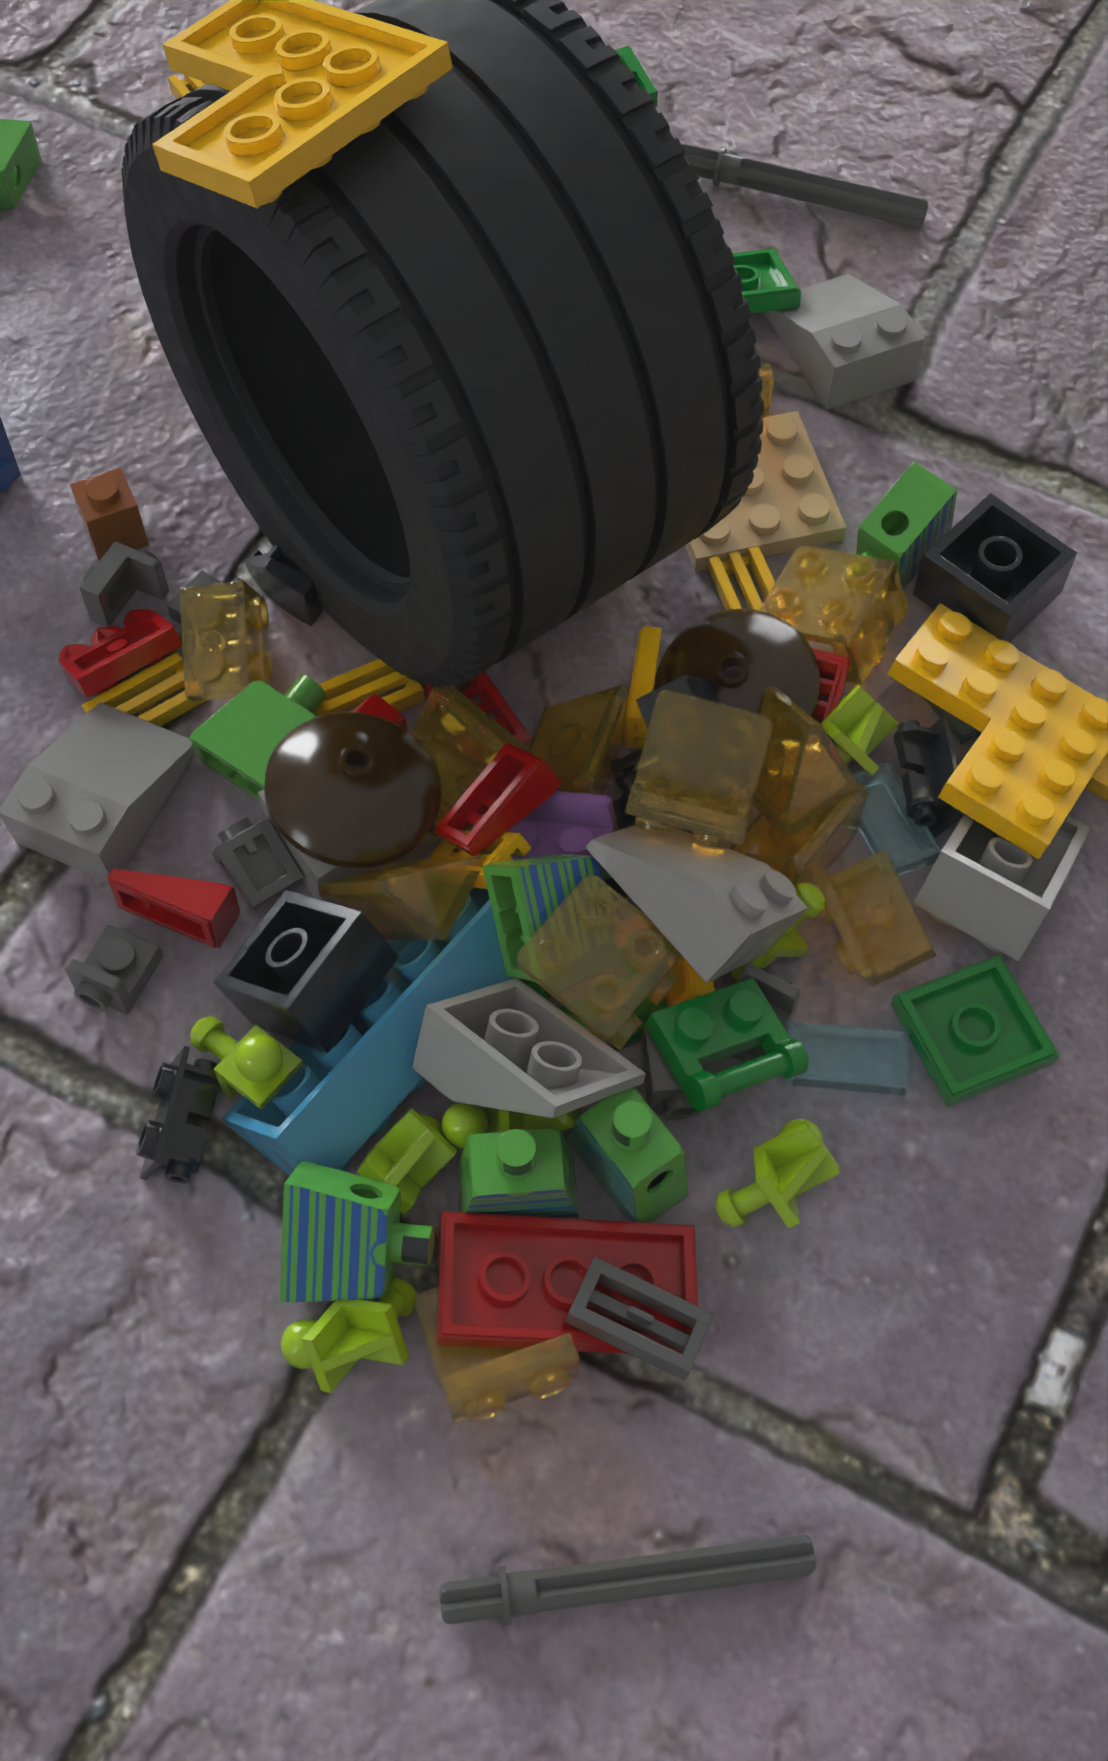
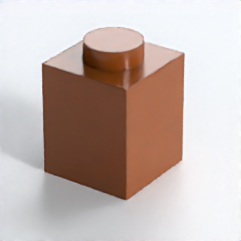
[70,467,149,561]

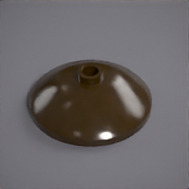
[654,609,821,766]
[264,712,442,868]

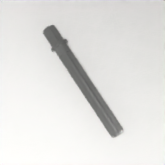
[682,143,928,228]
[439,1534,816,1626]

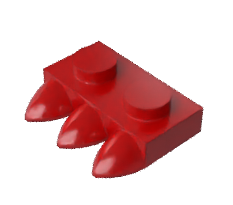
[58,609,183,698]

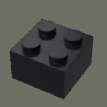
[913,493,1077,643]
[213,890,399,1053]

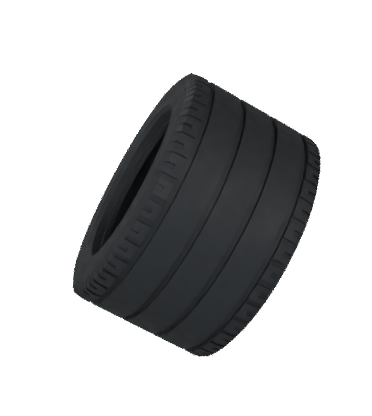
[122,0,764,689]

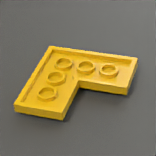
[152,0,453,208]
[887,603,1108,860]

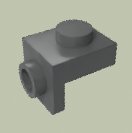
[80,541,169,627]

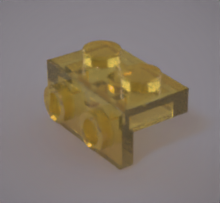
[179,581,272,701]
[813,849,937,987]

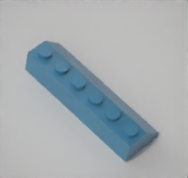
[222,885,513,1176]

